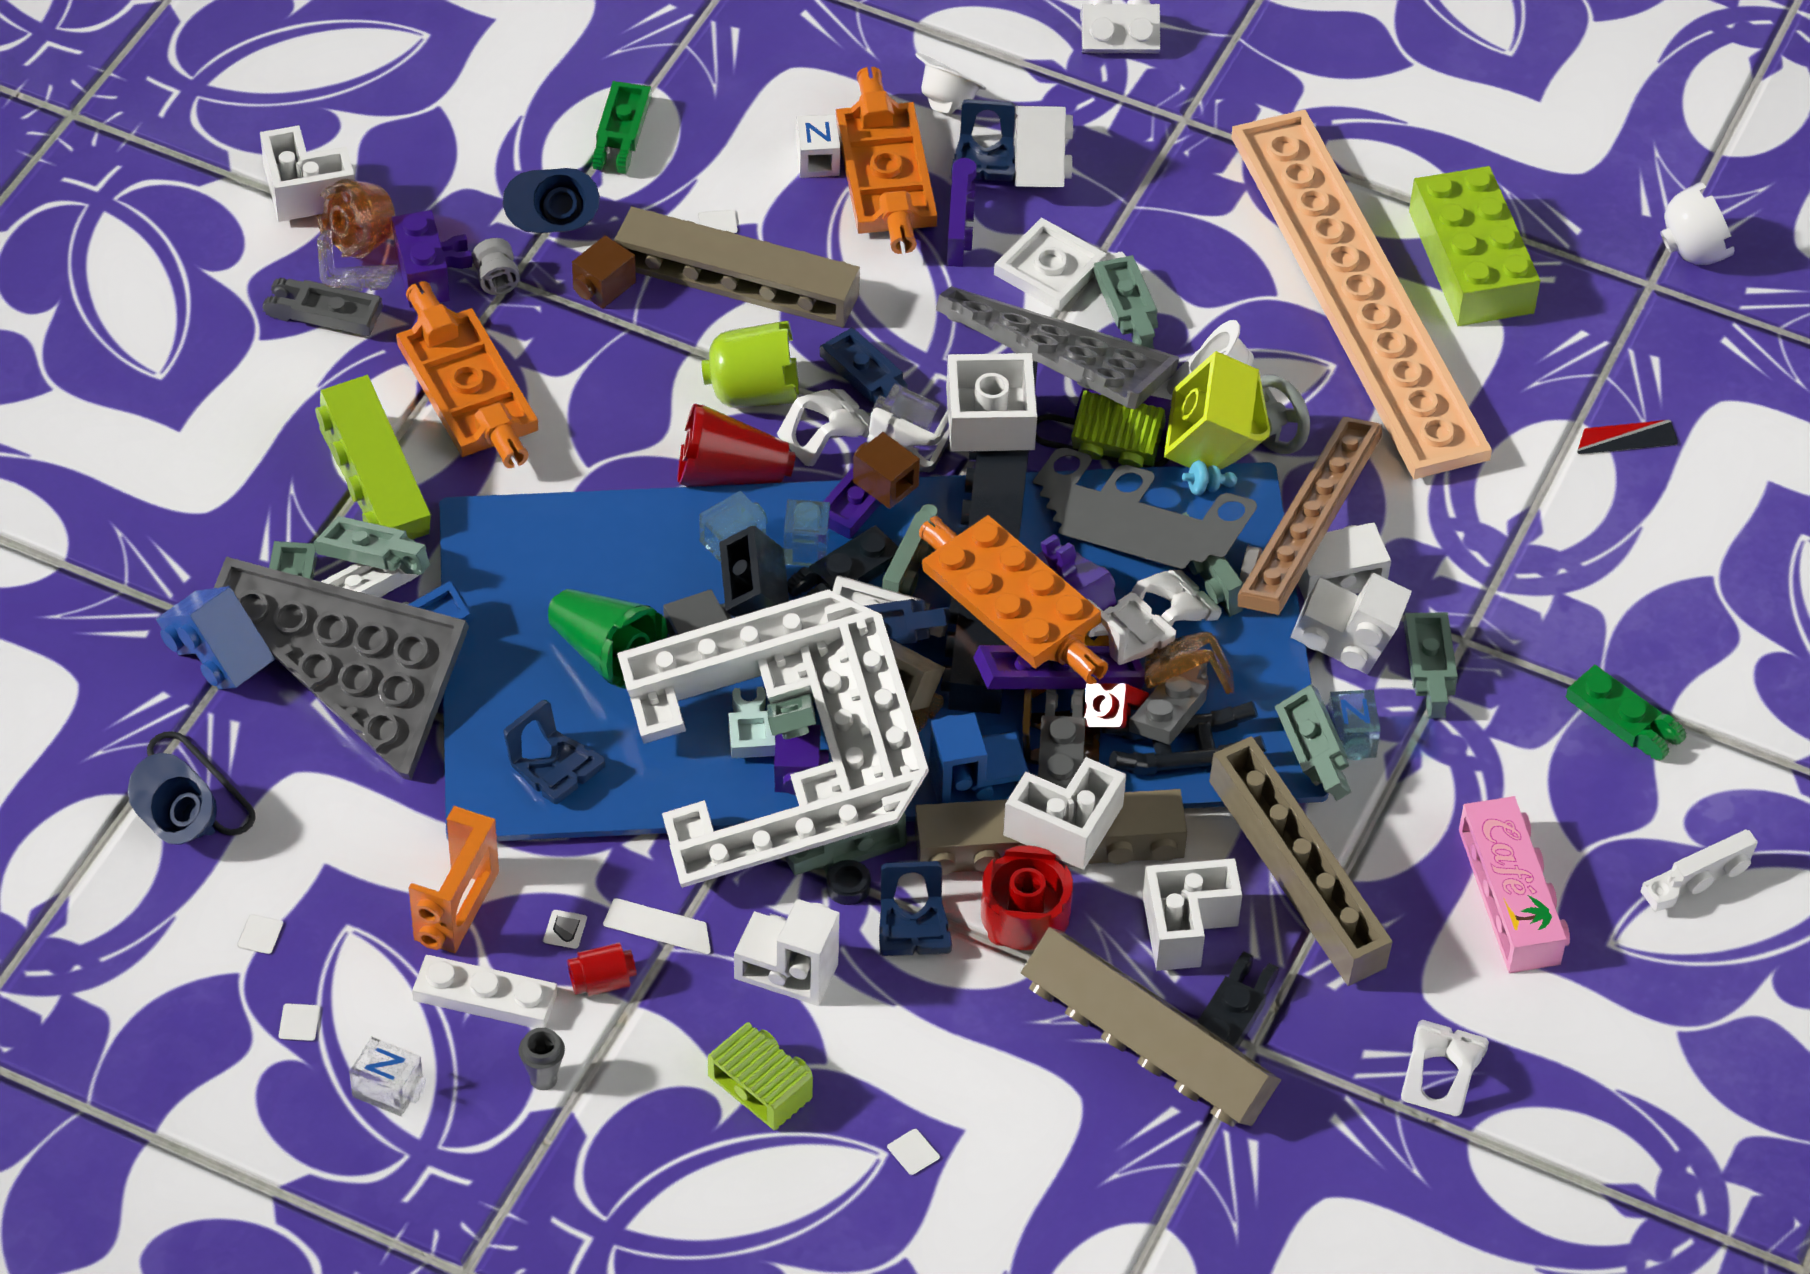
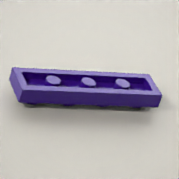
[973,645,1147,689]

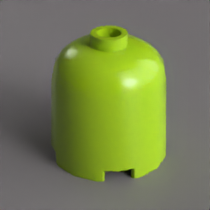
[701,321,799,408]

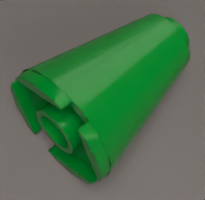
[548,589,668,689]

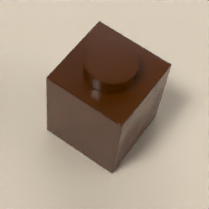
[572,235,636,309]
[853,432,920,509]

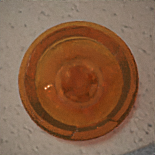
[317,179,396,258]

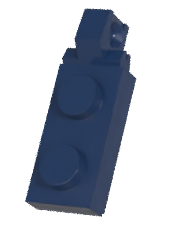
[820,327,913,419]
[864,598,952,645]

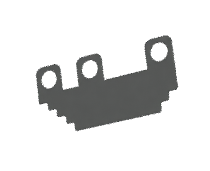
[1033,448,1257,569]

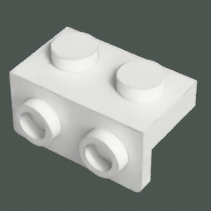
[1080,0,1160,53]

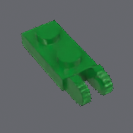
[592,81,652,174]
[1566,664,1687,761]

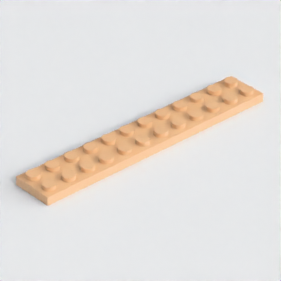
[1231,110,1492,480]

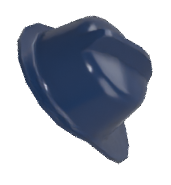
[502,168,600,233]
[127,753,217,845]

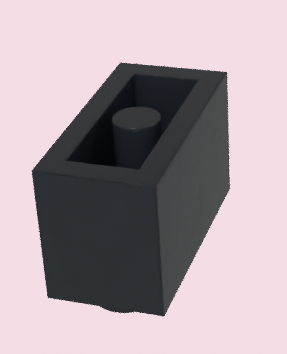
[719,525,789,617]

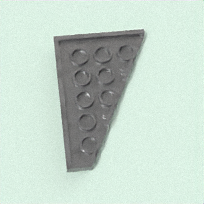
[936,286,1180,410]
[214,557,469,780]

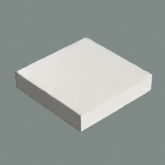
[994,217,1107,311]

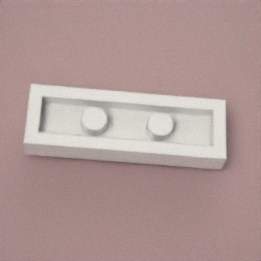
[412,954,558,1028]

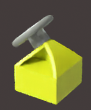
[1164,351,1310,470]

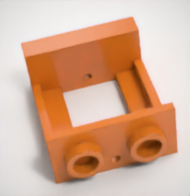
[409,806,499,954]

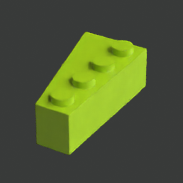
[315,375,431,540]

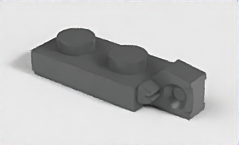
[1129,654,1210,745]

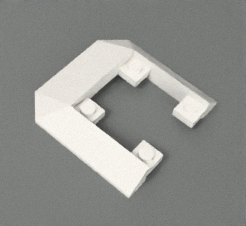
[617,590,929,888]

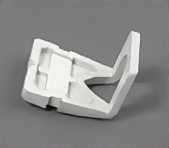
[777,389,870,466]
[867,407,950,472]
[1131,570,1222,652]
[1087,592,1176,665]
[1401,1020,1489,1116]

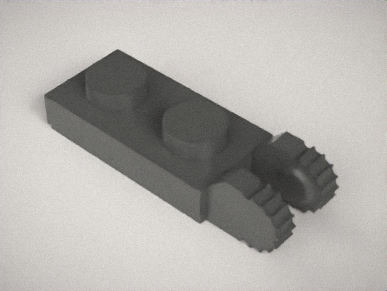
[262,278,383,337]
[1038,689,1086,789]

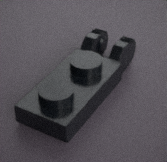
[787,525,899,597]
[1197,951,1279,1049]

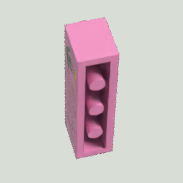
[1459,796,1570,973]

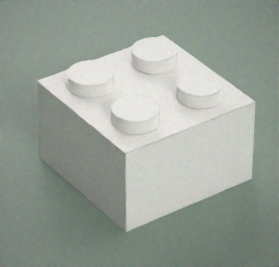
[946,353,1037,452]

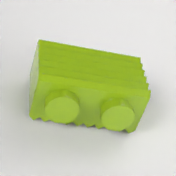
[1071,391,1166,468]
[708,1022,813,1130]

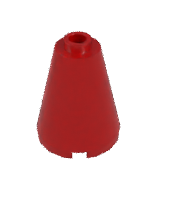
[677,404,796,487]

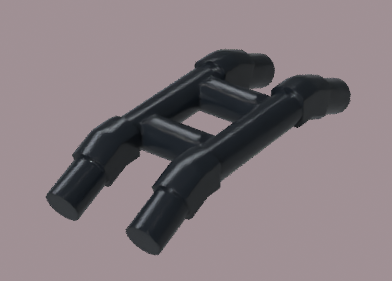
[1101,701,1267,775]

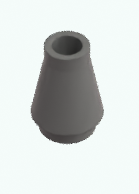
[519,1028,565,1090]

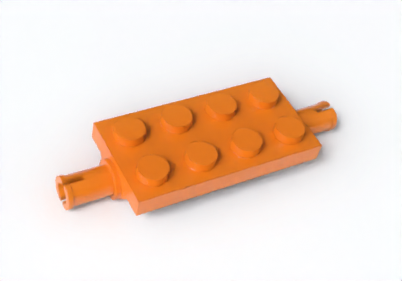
[836,67,937,254]
[396,281,539,468]
[919,515,1108,685]

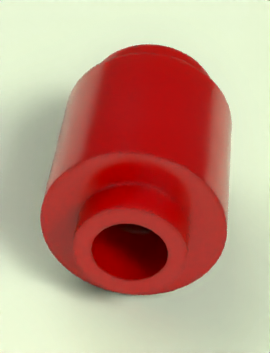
[567,942,637,997]

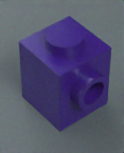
[774,725,829,795]

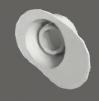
[915,52,986,115]
[1167,320,1254,395]

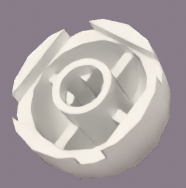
[1660,182,1735,265]

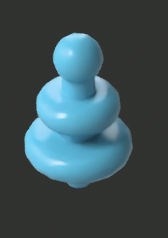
[1182,460,1237,496]

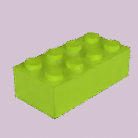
[1409,166,1541,326]

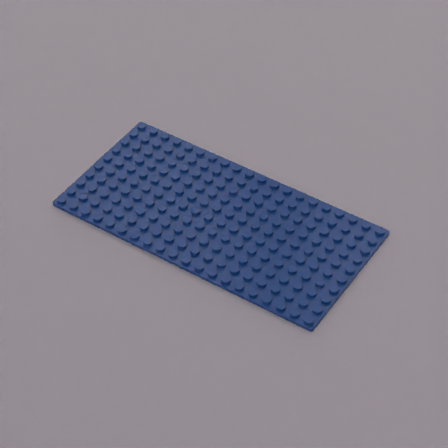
[439,462,1329,841]

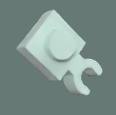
[729,687,775,758]

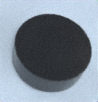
[826,860,871,905]

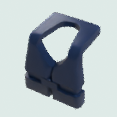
[951,99,1015,182]
[503,700,605,804]
[879,861,952,956]

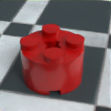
[981,846,1073,951]

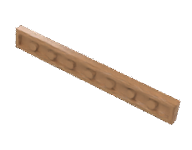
[1238,417,1382,615]

